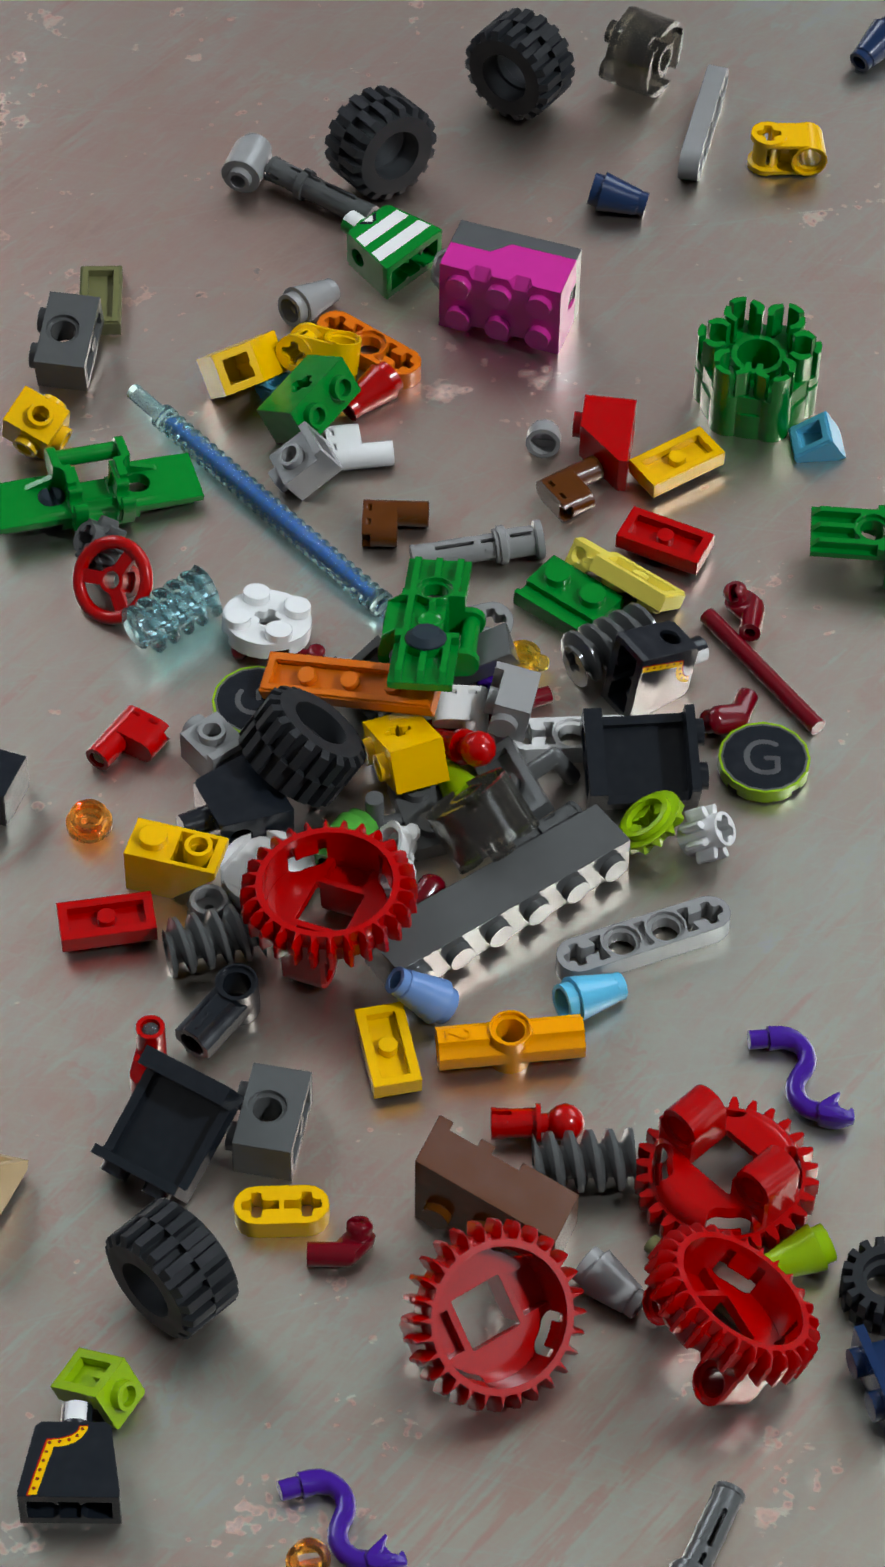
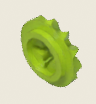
[618,790,685,855]

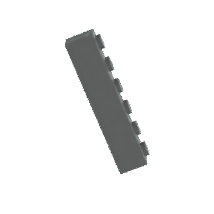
[365,804,631,985]

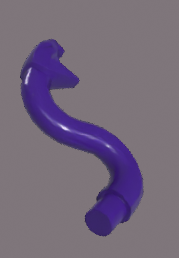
[747,1026,855,1130]
[276,1468,408,1567]

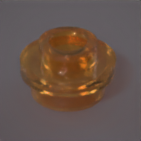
[66,799,113,844]

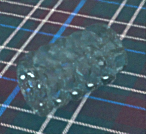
[121,564,223,653]

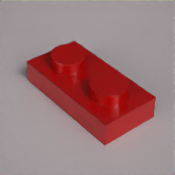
[615,506,715,575]
[56,891,158,952]

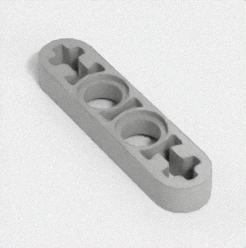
[678,65,729,182]
[555,896,731,981]

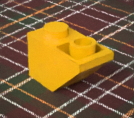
[196,330,287,399]
[123,817,229,899]

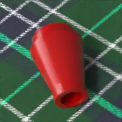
[343,361,403,421]

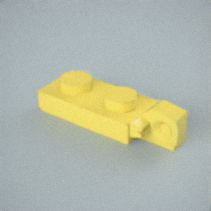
[565,537,686,614]

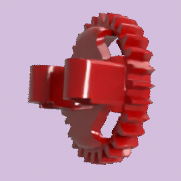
[239,819,418,989]
[634,1084,819,1250]
[399,1218,587,1412]
[642,1222,821,1407]

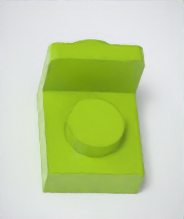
[50,1347,145,1429]

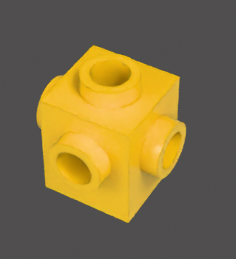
[2,385,73,461]

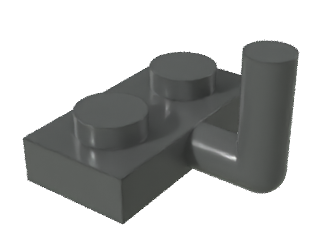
[473,736,581,835]
[365,784,461,862]

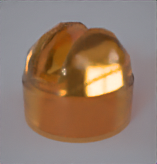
[285,1537,331,1567]

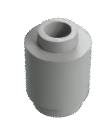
[221,133,272,193]

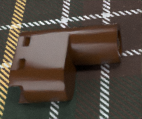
[536,455,604,522]
[362,499,429,548]

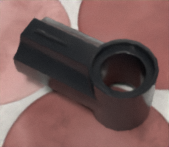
[175,963,260,1060]

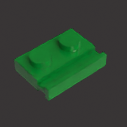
[513,555,624,634]

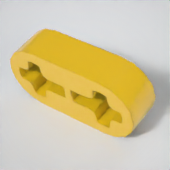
[234,1185,330,1238]

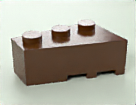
[415,1115,579,1256]

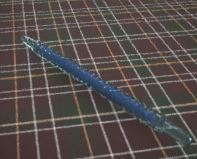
[127,384,394,618]

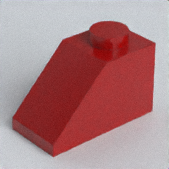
[572,394,637,492]

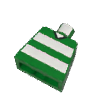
[340,205,442,299]

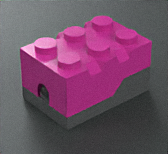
[431,220,582,355]

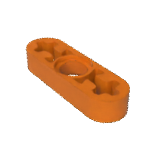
[317,311,421,390]

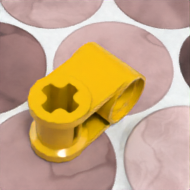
[747,121,827,176]
[276,322,362,380]

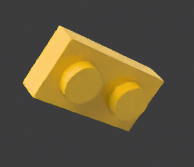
[628,426,725,498]
[354,1002,422,1099]

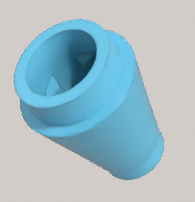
[552,972,628,1021]

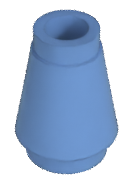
[385,966,459,1024]

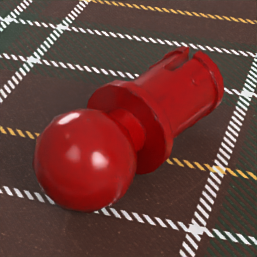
[435,728,497,767]
[490,1103,585,1143]

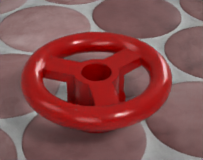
[72,535,153,625]

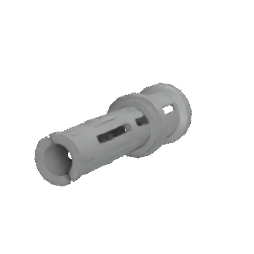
[409,519,546,565]

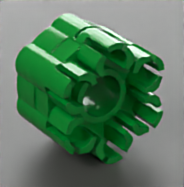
[693,297,822,443]

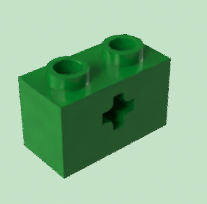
[256,355,361,444]

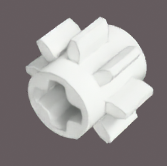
[677,804,736,864]

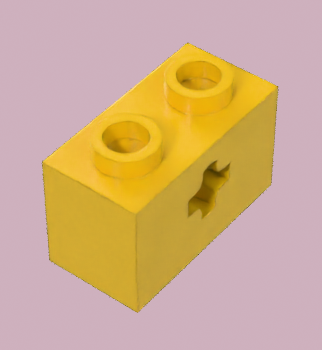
[361,713,450,795]

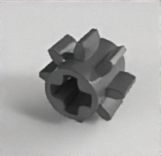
[73,515,127,571]

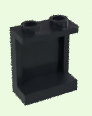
[580,704,709,811]
[90,1045,245,1204]

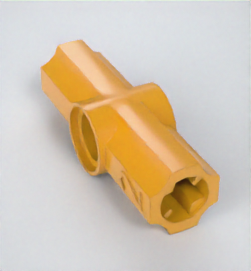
[435,1010,586,1074]

